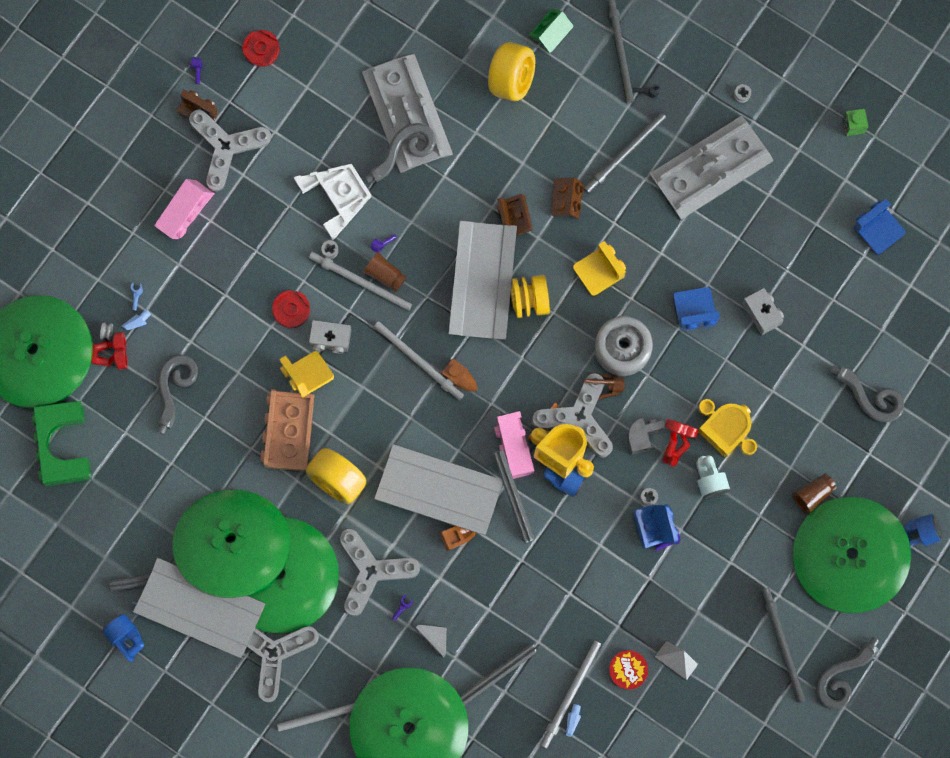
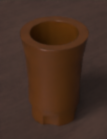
[363,252,406,292]
[792,473,836,514]

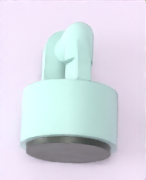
[696,455,730,499]

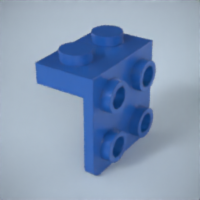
[853,199,905,255]
[673,287,720,331]
[633,504,678,548]

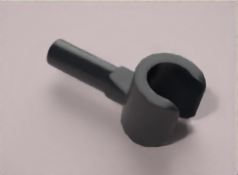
[633,84,660,98]

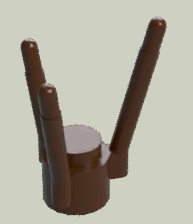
[583,372,625,400]

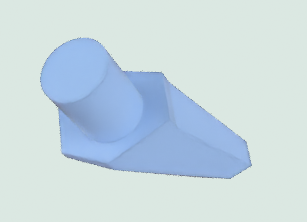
[121,309,151,330]
[566,704,581,737]

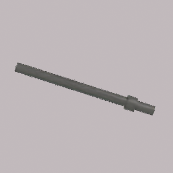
[608,0,634,104]
[584,113,666,194]
[762,588,805,703]

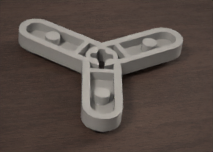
[189,110,271,192]
[532,373,613,458]
[340,529,420,616]
[247,627,319,703]

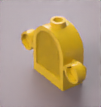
[698,399,757,458]
[531,424,594,479]

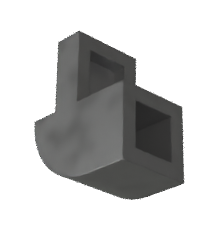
[627,418,666,455]

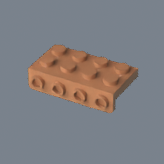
[261,389,315,471]

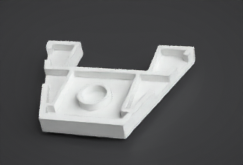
[294,164,371,240]

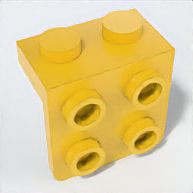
[573,241,626,296]
[279,351,334,398]

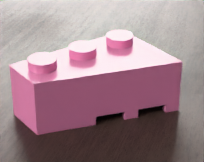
[154,179,215,239]
[494,411,534,479]

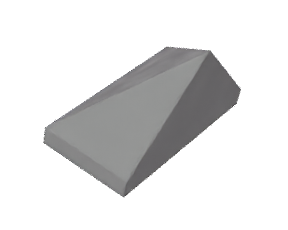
[416,625,447,658]
[655,641,698,680]

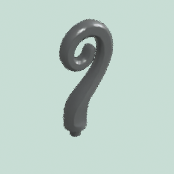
[365,123,436,183]
[157,355,198,435]
[830,365,904,423]
[816,637,879,709]

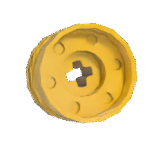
[511,275,550,318]

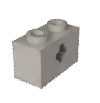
[742,288,784,335]
[309,320,351,354]

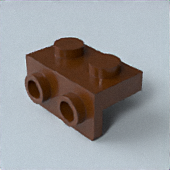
[177,89,218,120]
[550,177,584,219]
[497,194,533,236]

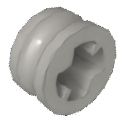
[733,84,751,103]
[321,240,339,259]
[100,322,113,340]
[640,488,658,506]

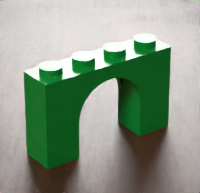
[32,401,92,486]

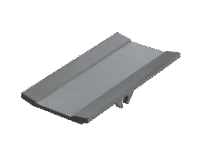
[362,54,453,173]
[649,116,774,220]
[449,221,517,340]
[374,444,503,535]
[133,558,265,658]

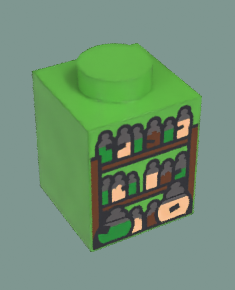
[843,109,868,136]

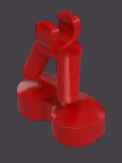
[91,332,128,370]
[662,418,699,467]

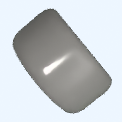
[594,316,653,376]

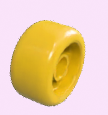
[488,42,535,101]
[306,448,366,504]

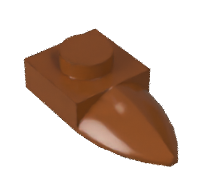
[441,358,478,391]
[439,526,476,551]

